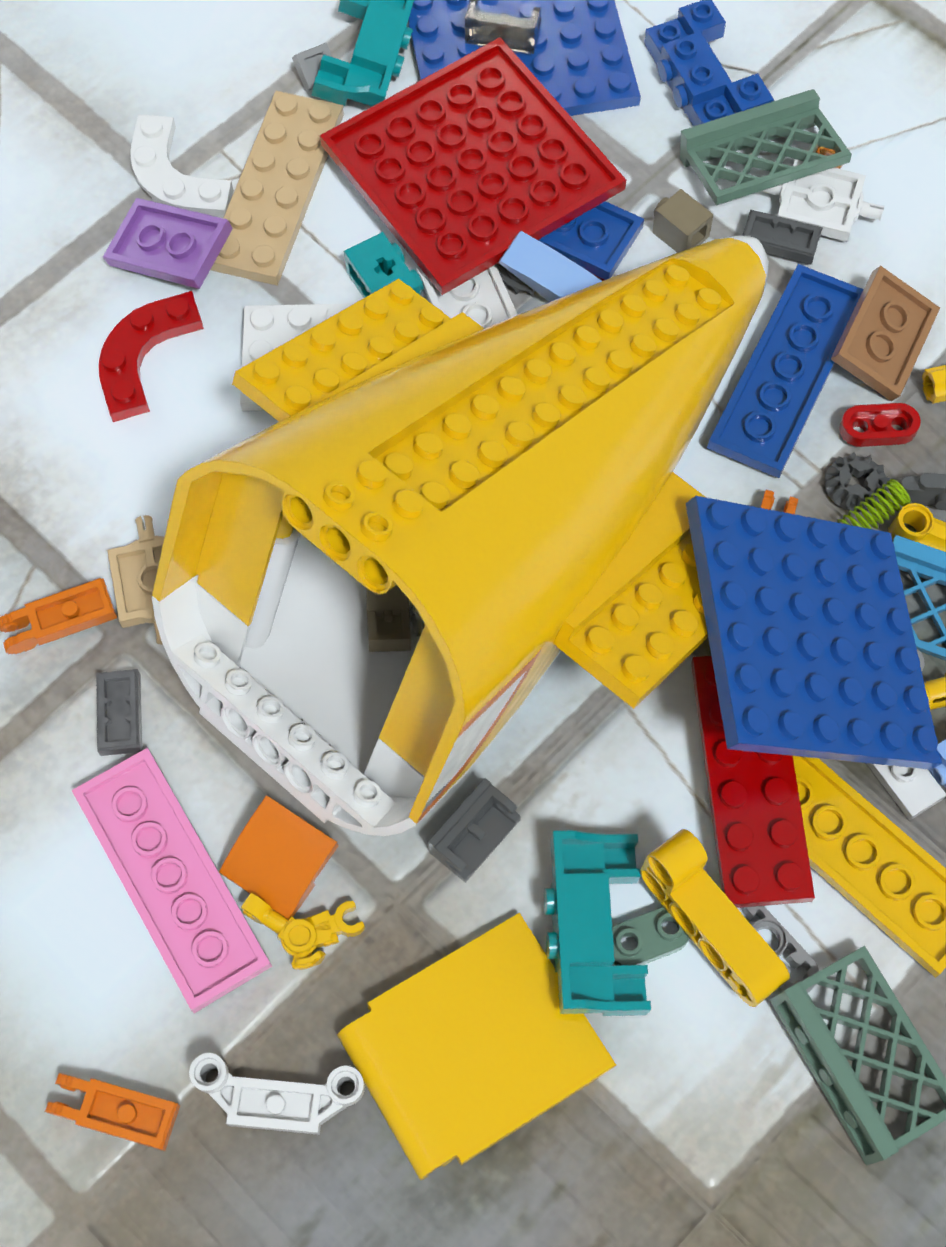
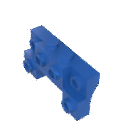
[644,0,774,127]

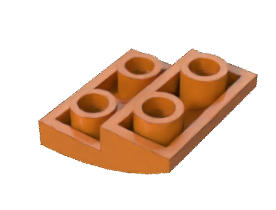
[219,795,339,920]

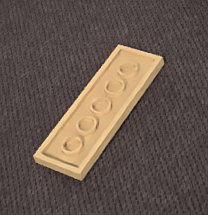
[210,91,344,286]

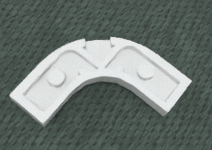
[130,114,233,218]

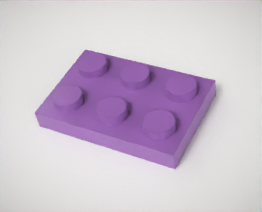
[103,198,233,289]

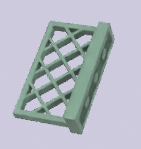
[680,89,852,205]
[770,946,946,1166]

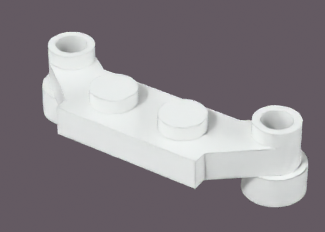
[189,1053,365,1135]

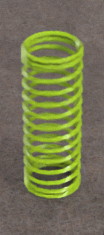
[837,479,911,529]

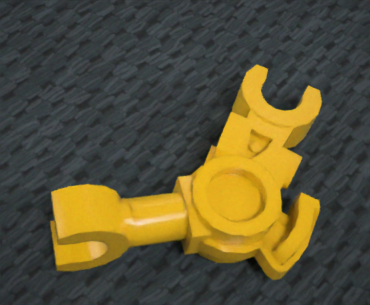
[241,893,365,970]

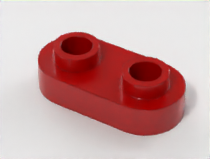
[839,403,921,447]

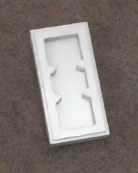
[866,763,946,821]

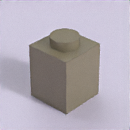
[652,189,714,253]

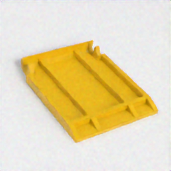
[337,913,616,1180]

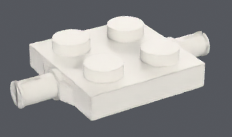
[761,159,885,242]

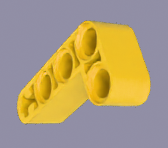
[640,829,790,1007]

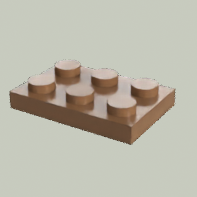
[831,265,940,402]

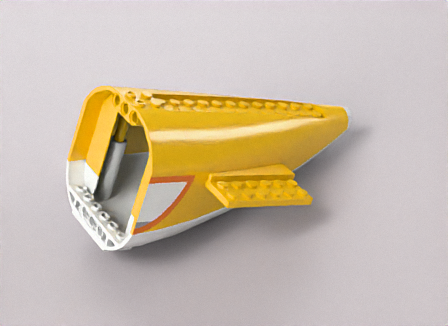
[152,235,769,836]

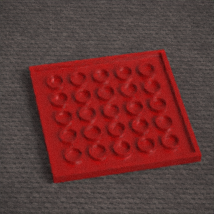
[320,37,627,295]

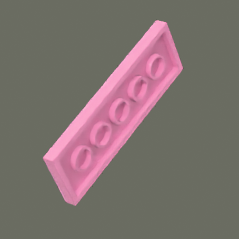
[72,747,272,1013]

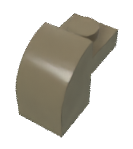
[366,585,411,652]

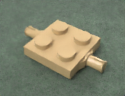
[107,515,164,645]

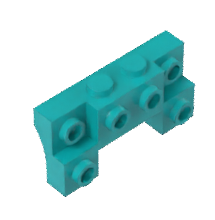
[311,0,414,106]
[544,830,651,1016]

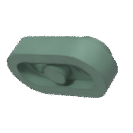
[612,907,690,966]

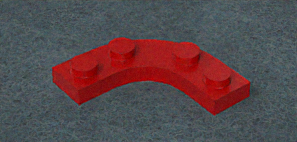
[99,291,204,422]

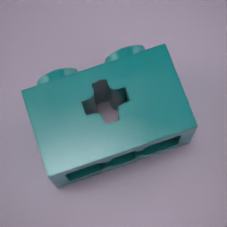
[344,232,424,298]

